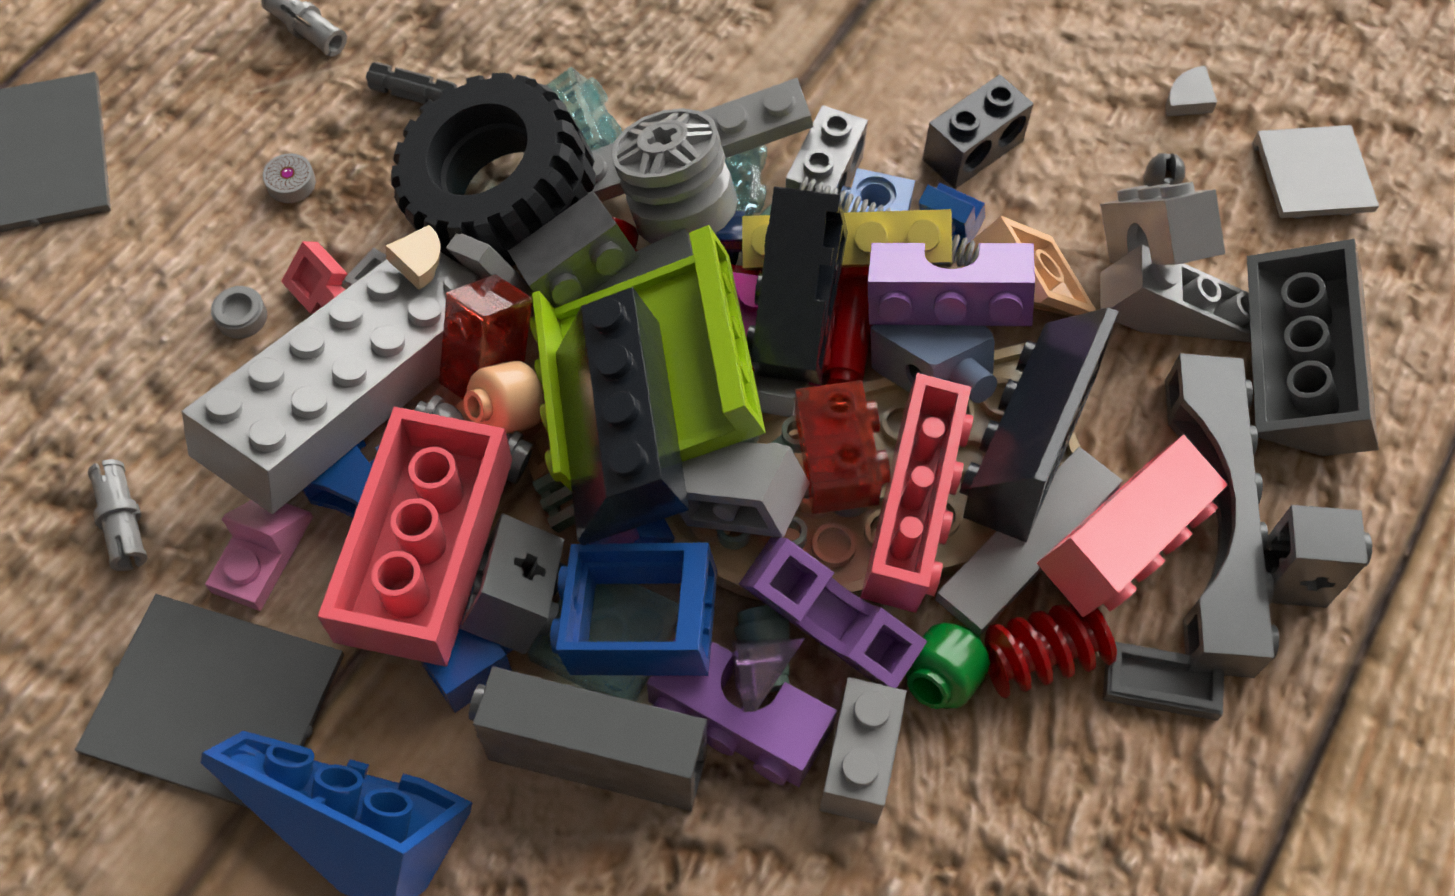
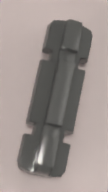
[366,62,457,104]

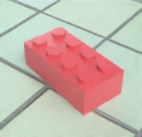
[318,407,512,667]

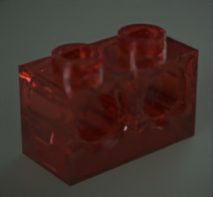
[439,274,532,400]

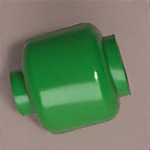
[905,623,990,709]

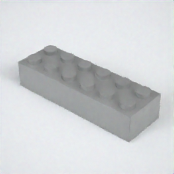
[181,252,497,515]

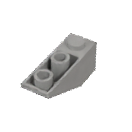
[1100,244,1251,342]

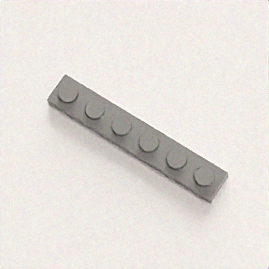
[587,78,814,202]

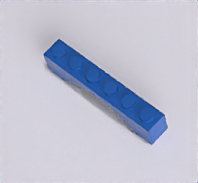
[302,440,513,713]

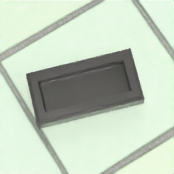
[1102,642,1224,721]

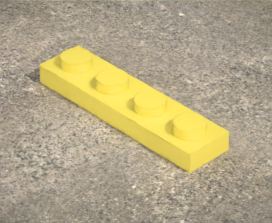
[742,209,952,270]

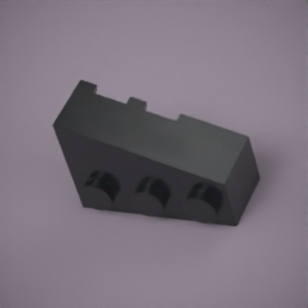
[746,186,848,384]

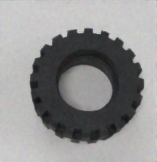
[391,73,596,268]

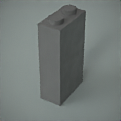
[469,666,707,812]

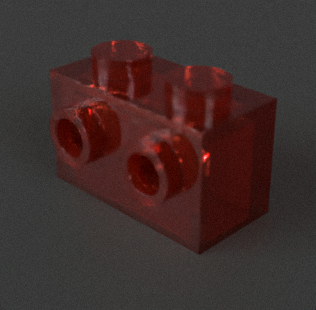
[794,380,890,514]

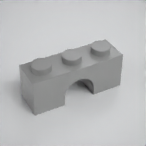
[1100,182,1225,265]

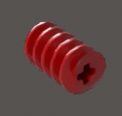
[984,603,1117,699]

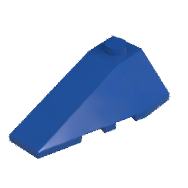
[201,731,473,896]

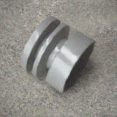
[611,108,738,244]

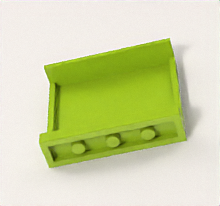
[530,225,766,492]

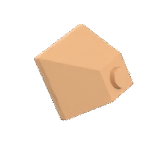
[962,216,1096,316]

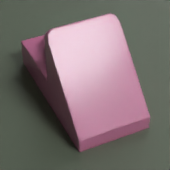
[205,500,313,611]

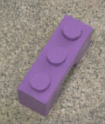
[868,243,1035,326]
[739,537,928,688]
[647,638,837,787]

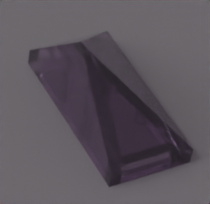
[731,638,805,712]

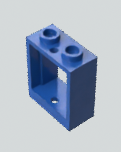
[550,543,718,676]

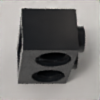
[922,74,1034,189]

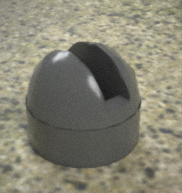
[1143,153,1186,187]

